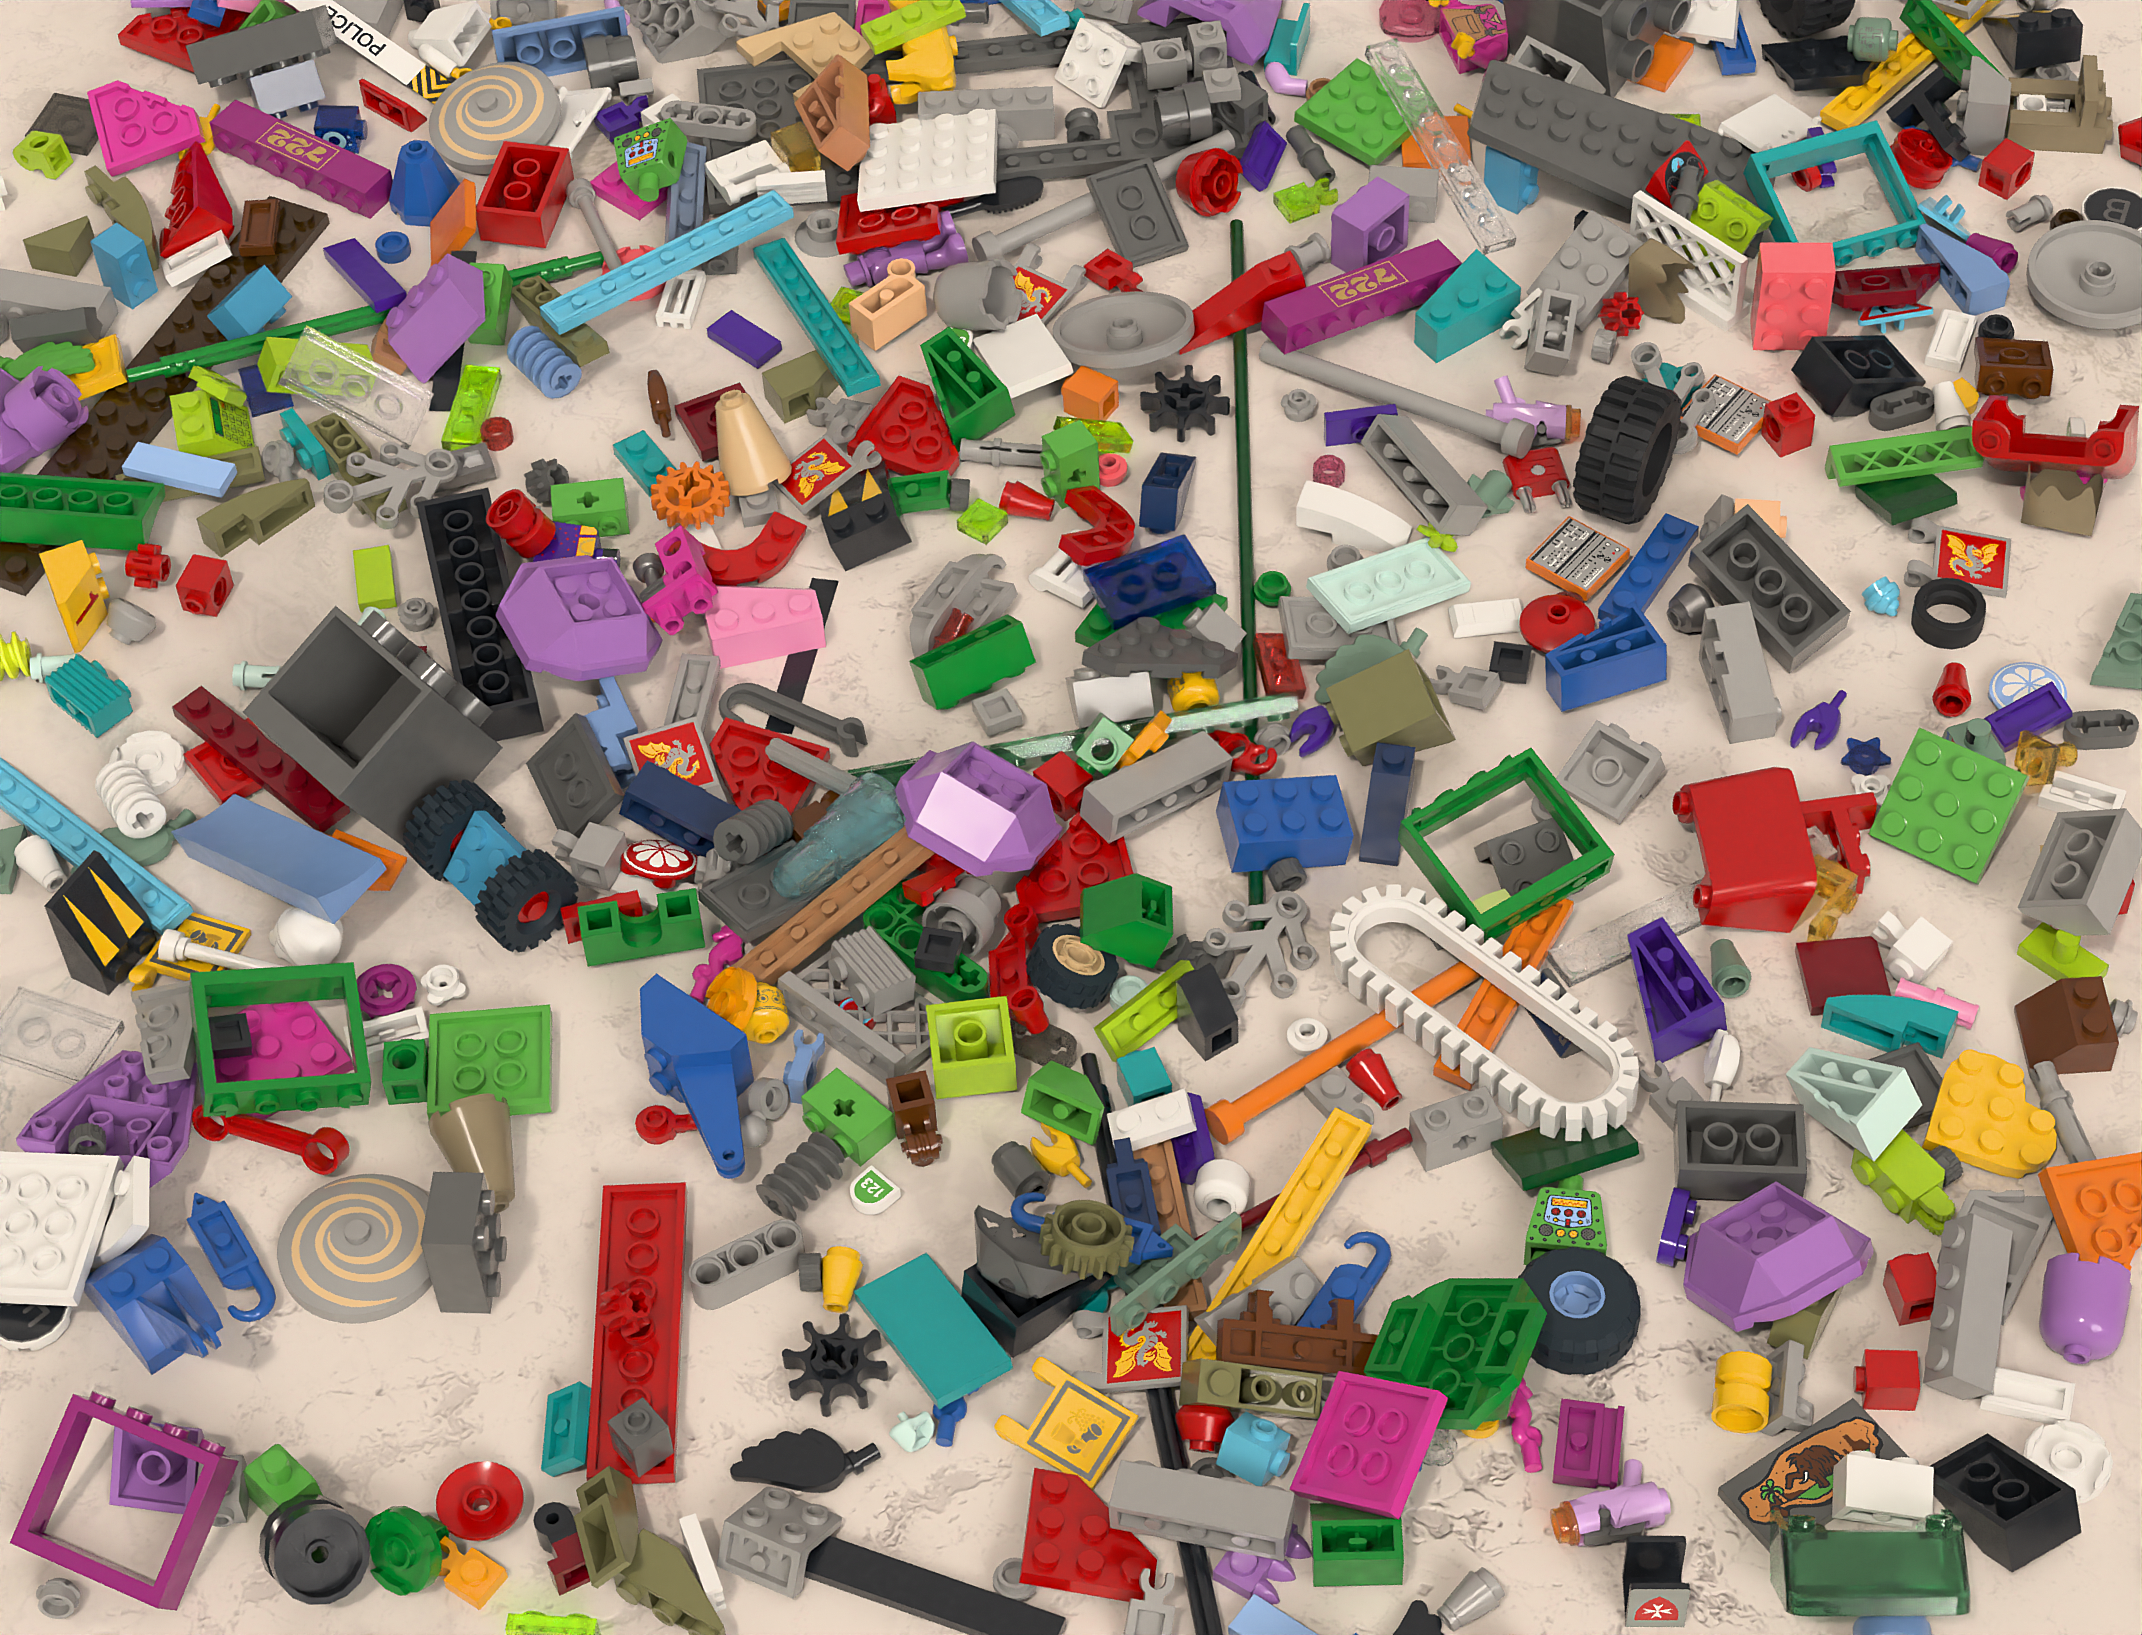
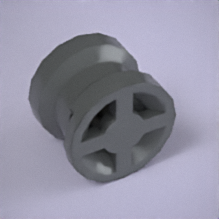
[1065,107,1100,143]

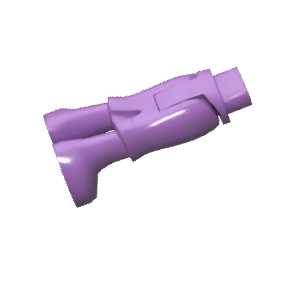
[843,210,968,287]

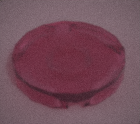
[1379,0,1441,43]

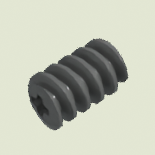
[713,799,794,864]
[756,1132,845,1221]

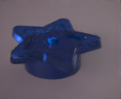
[1840,737,1891,776]

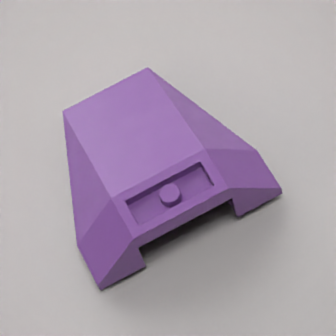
[1137,0,1283,66]
[16,1050,198,1189]

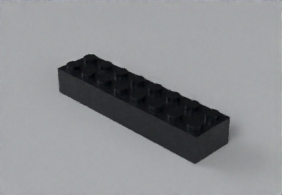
[416,487,544,741]

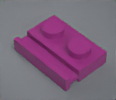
[1552,1398,1625,1490]

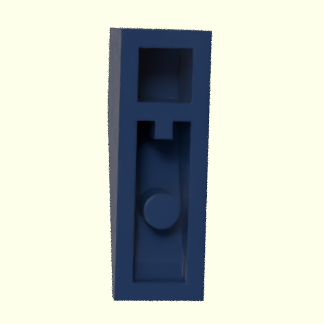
[1139,452,1196,534]
[1359,742,1416,866]

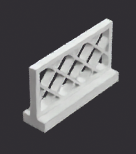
[1630,190,1750,332]

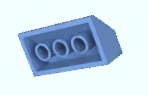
[492,6,628,77]

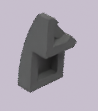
[1154,934,1235,980]

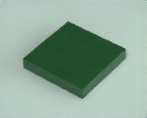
[1855,474,1958,526]

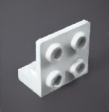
[1055,18,1142,108]

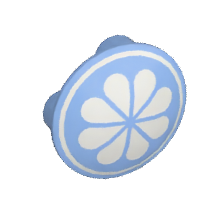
[1988,662,2067,709]

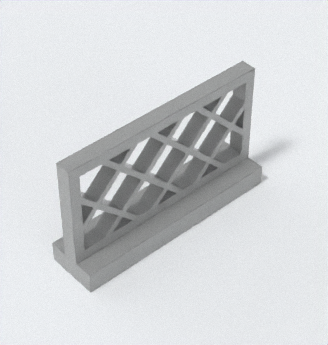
[777,950,933,1086]

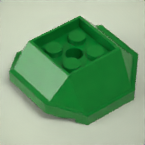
[1363,1278,1547,1430]

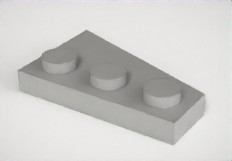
[131,980,196,1085]
[1194,1256,1323,1346]

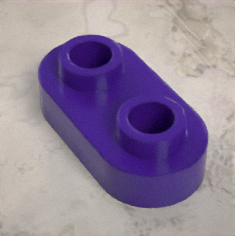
[1656,1187,1697,1267]

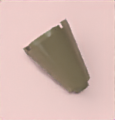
[428,1093,515,1213]

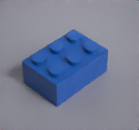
[1216,775,1354,873]

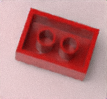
[476,141,574,248]

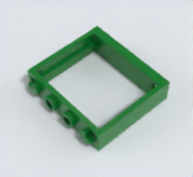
[1397,748,1615,943]
[189,962,371,1118]

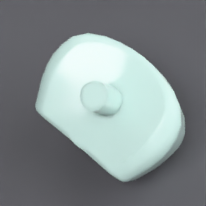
[889,1411,935,1452]

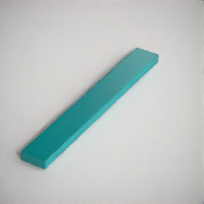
[753,238,881,397]

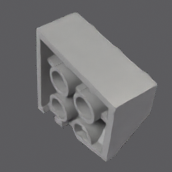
[619,0,729,64]

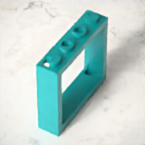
[1743,120,1926,266]

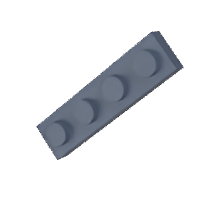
[664,142,706,244]

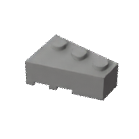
[1699,601,1782,744]

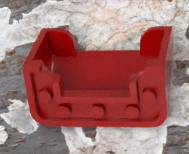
[1972,395,2139,480]
[1672,767,1817,933]

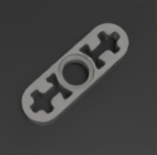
[661,100,757,142]

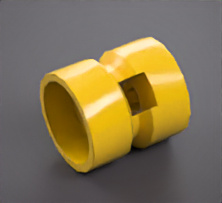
[1711,1351,1772,1434]

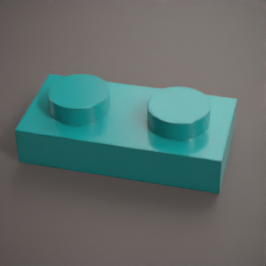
[279,408,331,481]
[613,430,677,497]
[541,1381,591,1477]

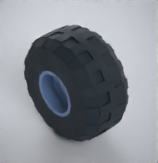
[1518,1247,1641,1375]

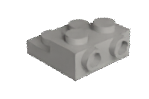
[1556,720,1665,825]

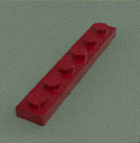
[172,686,350,833]

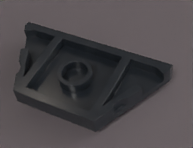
[1761,35,1881,91]

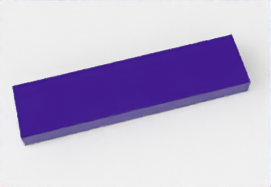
[323,238,407,313]

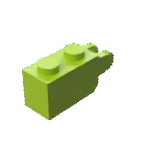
[1851,1129,1956,1236]

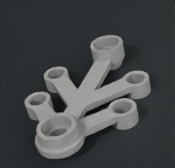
[697,0,783,53]
[1631,342,1716,454]
[324,442,458,529]
[1203,891,1316,1012]

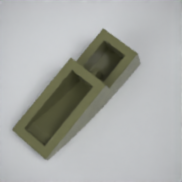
[196,478,315,558]
[574,1466,638,1589]

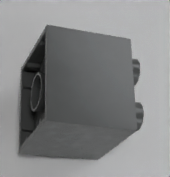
[1503,0,1691,98]
[243,605,503,847]

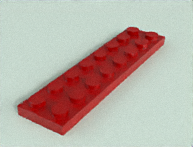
[586,1182,688,1484]

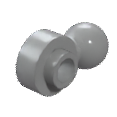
[740,1077,788,1148]

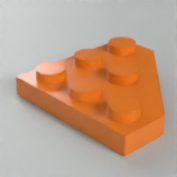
[2038,1152,2142,1271]

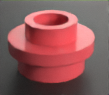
[1099,453,1127,487]

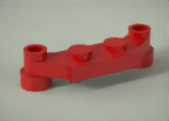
[988,903,1049,1034]

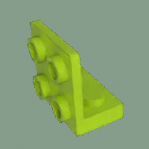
[1675,180,1774,277]

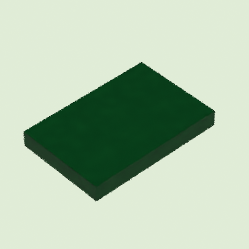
[1491,1123,1639,1191]

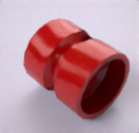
[486,489,556,558]

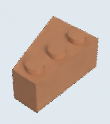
[794,54,870,172]

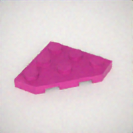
[87,80,205,177]

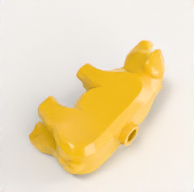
[886,0,958,104]

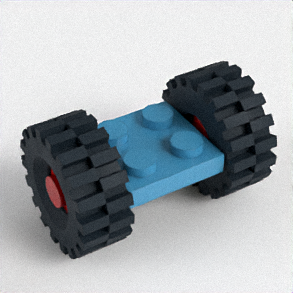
[403,779,579,953]

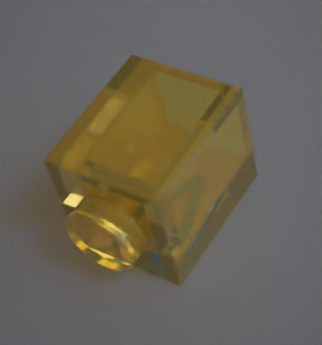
[770,121,822,172]

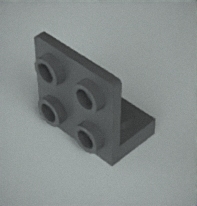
[1474,818,1584,896]

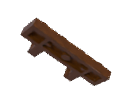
[1216,1289,1378,1376]

